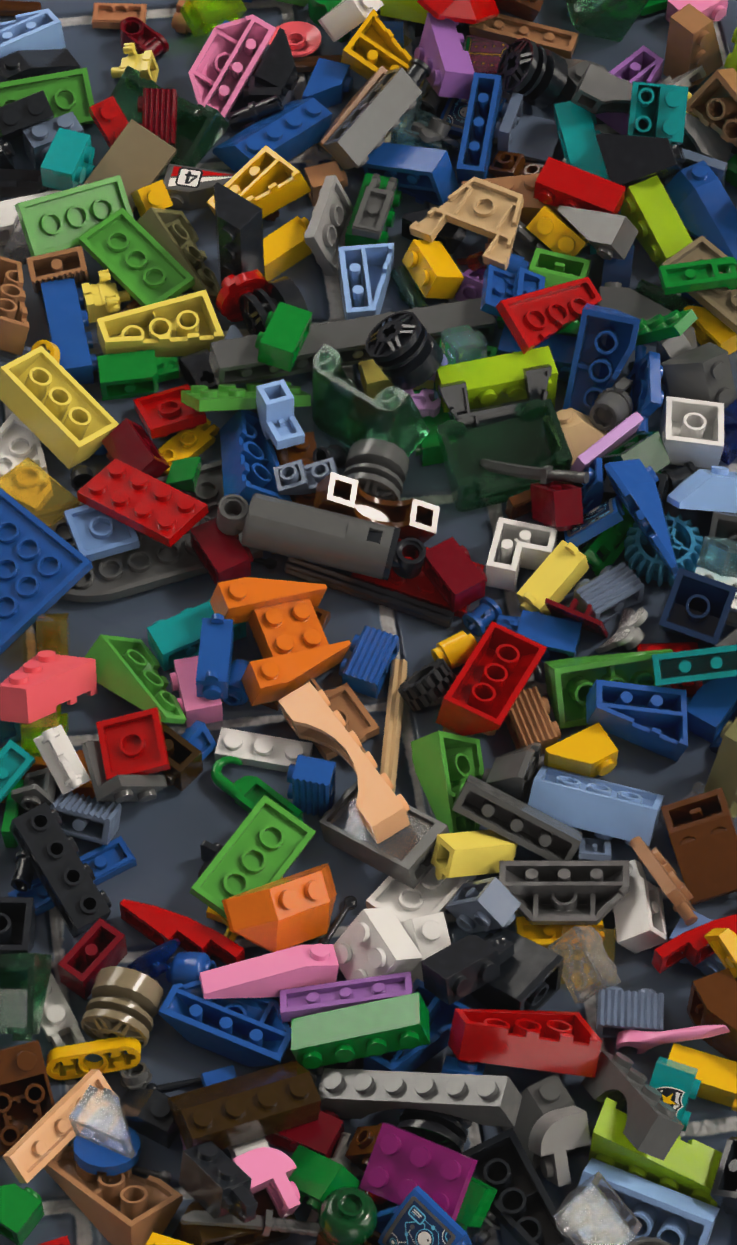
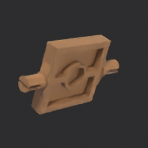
[304,678,379,760]
[629,836,698,926]

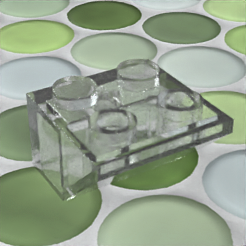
[553,1171,642,1245]

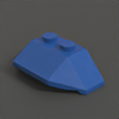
[158,980,291,1067]

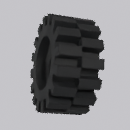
[398,658,456,712]

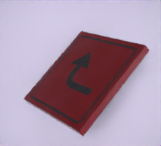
[545,598,609,638]

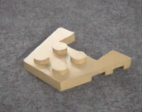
[409,176,524,270]

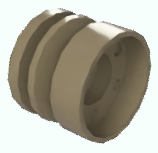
[81,966,164,1049]

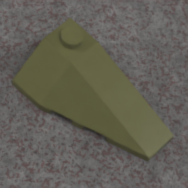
[137,207,221,300]

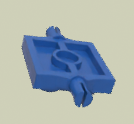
[626,345,664,434]

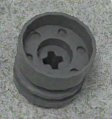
[342,438,410,501]

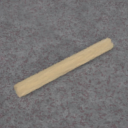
[380,658,408,793]

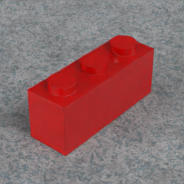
[533,157,626,214]

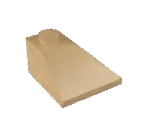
[545,408,621,469]

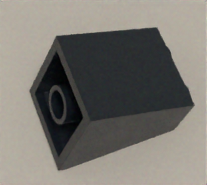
[596,133,686,192]
[470,928,564,1011]

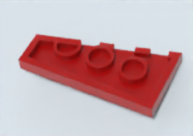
[496,276,603,354]

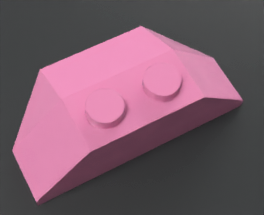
[188,14,276,121]

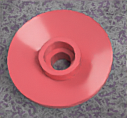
[269,21,322,58]

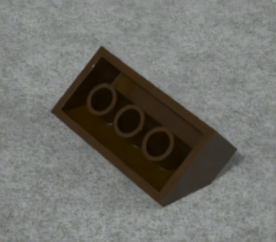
[168,1060,322,1150]

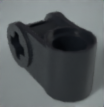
[178,349,218,389]

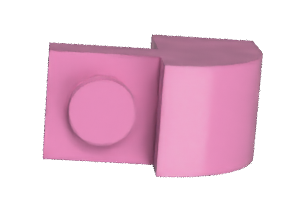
[232,1147,301,1218]

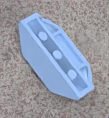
[666,465,737,513]

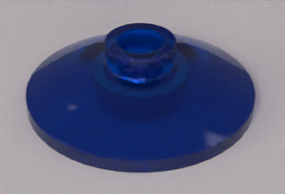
[126,938,181,978]

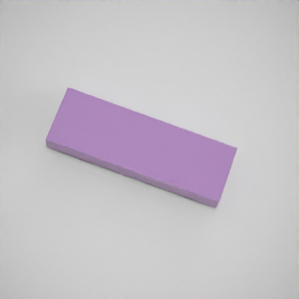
[570,412,644,472]

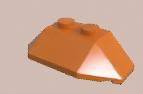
[222,863,337,953]

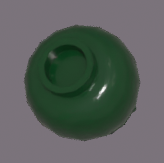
[319,1187,377,1245]

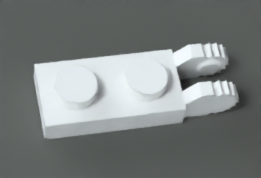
[20,970,86,1048]

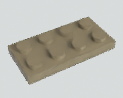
[661,236,737,334]

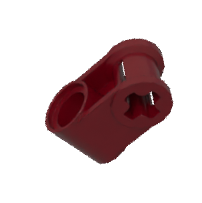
[120,17,169,58]

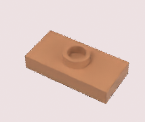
[92,3,147,29]

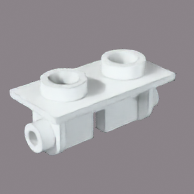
[33,724,91,795]

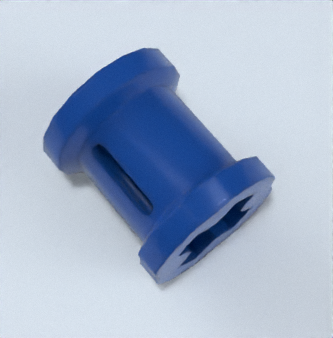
[462,597,503,637]

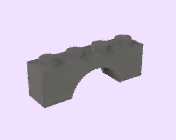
[581,1050,685,1161]

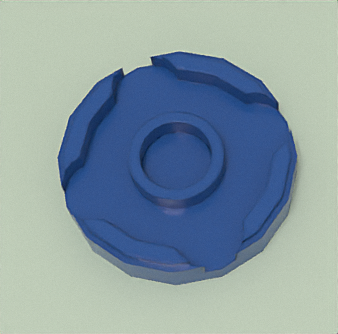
[73,1122,141,1176]

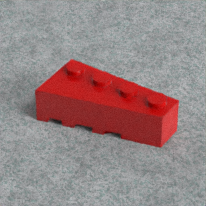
[448,1008,602,1078]

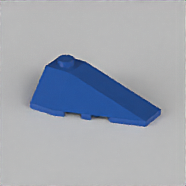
[664,160,737,260]
[563,303,641,416]
[604,459,679,579]

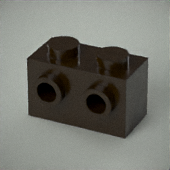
[157,722,203,791]

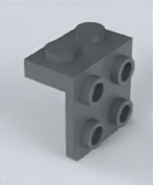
[82,741,168,802]

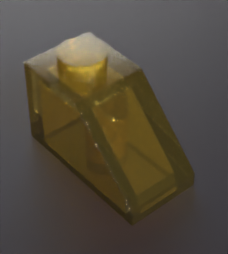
[36,613,70,656]

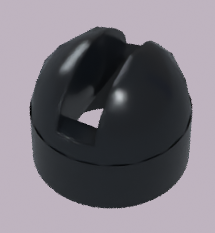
[70,465,94,490]

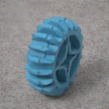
[624,511,705,587]

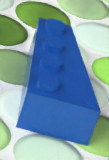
[220,409,292,505]

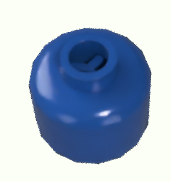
[166,952,217,986]

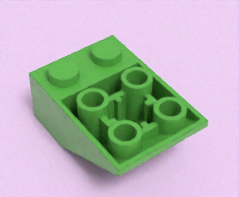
[529,248,591,288]

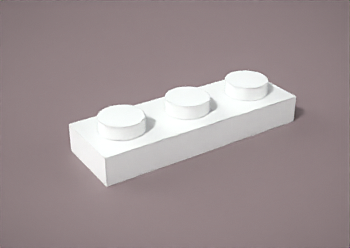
[215,727,313,772]

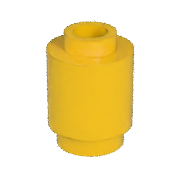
[431,630,478,670]

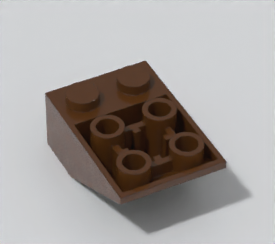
[661,787,737,905]
[686,968,737,1062]
[0,1039,55,1156]

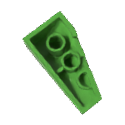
[84,634,187,724]
[411,730,484,833]

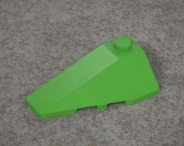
[544,649,673,729]

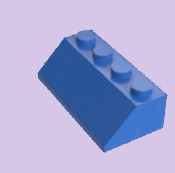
[212,98,332,173]

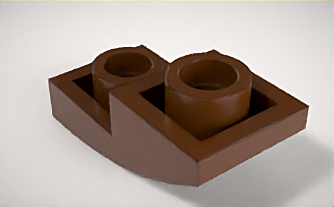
[489,150,544,178]

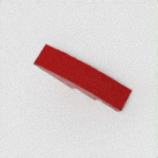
[119,899,245,965]
[652,914,737,974]

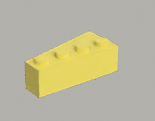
[96,289,224,357]

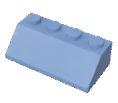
[528,765,664,846]
[565,1158,720,1245]

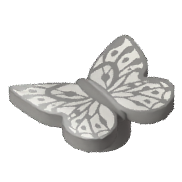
[594,607,648,654]

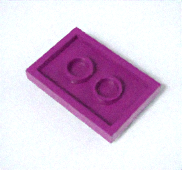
[359,1122,478,1222]

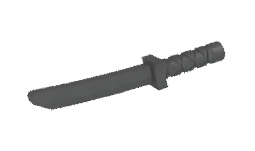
[480,459,589,484]
[181,1209,320,1237]

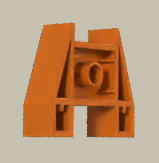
[209,577,351,706]

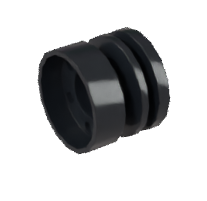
[496,38,568,109]
[239,276,308,335]
[366,311,443,390]
[396,1109,472,1153]

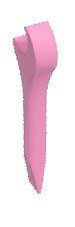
[616,1025,730,1054]

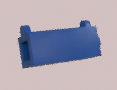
[196,613,234,700]

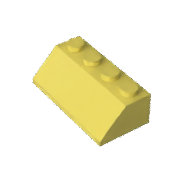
[0,346,119,469]

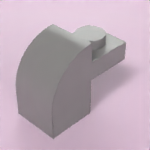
[528,1105,591,1187]

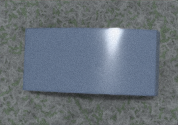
[273,457,338,495]

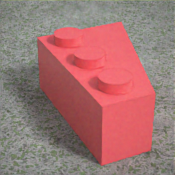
[0,650,98,724]

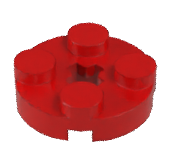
[216,269,268,322]

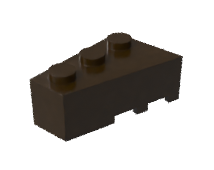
[171,1188,296,1245]

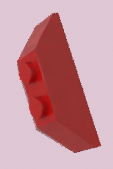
[417,0,500,24]

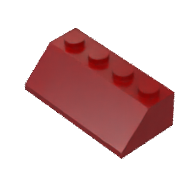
[435,621,547,736]

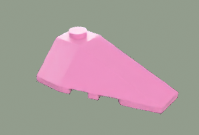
[199,944,339,999]

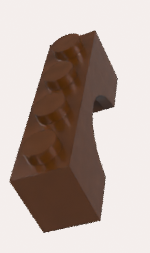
[313,472,440,544]

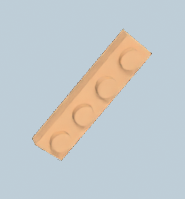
[2,1069,116,1184]

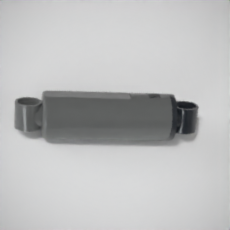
[216,493,426,581]

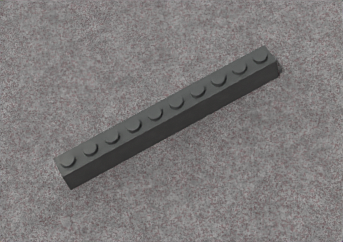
[209,298,496,386]

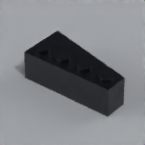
[461,1128,575,1245]

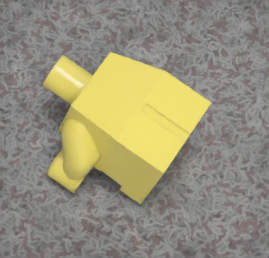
[111,43,159,90]
[81,269,131,323]

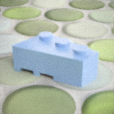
[0,8,66,58]
[338,243,394,320]

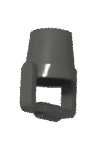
[589,377,633,431]

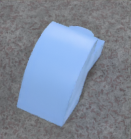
[256,379,305,450]

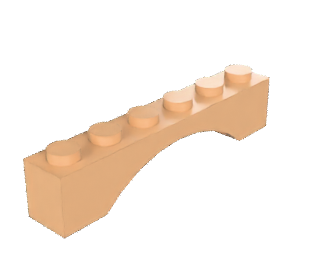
[278,682,410,844]

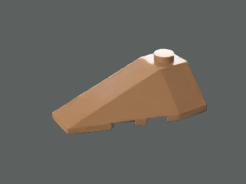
[44,1145,183,1245]

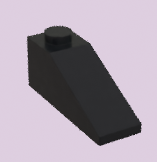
[0,49,80,82]

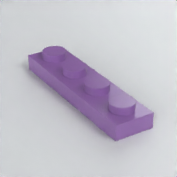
[280,971,414,1023]

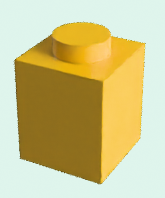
[131,179,173,217]

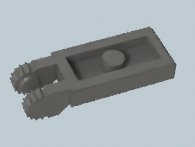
[352,174,397,240]

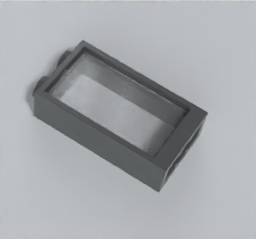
[319,781,450,889]

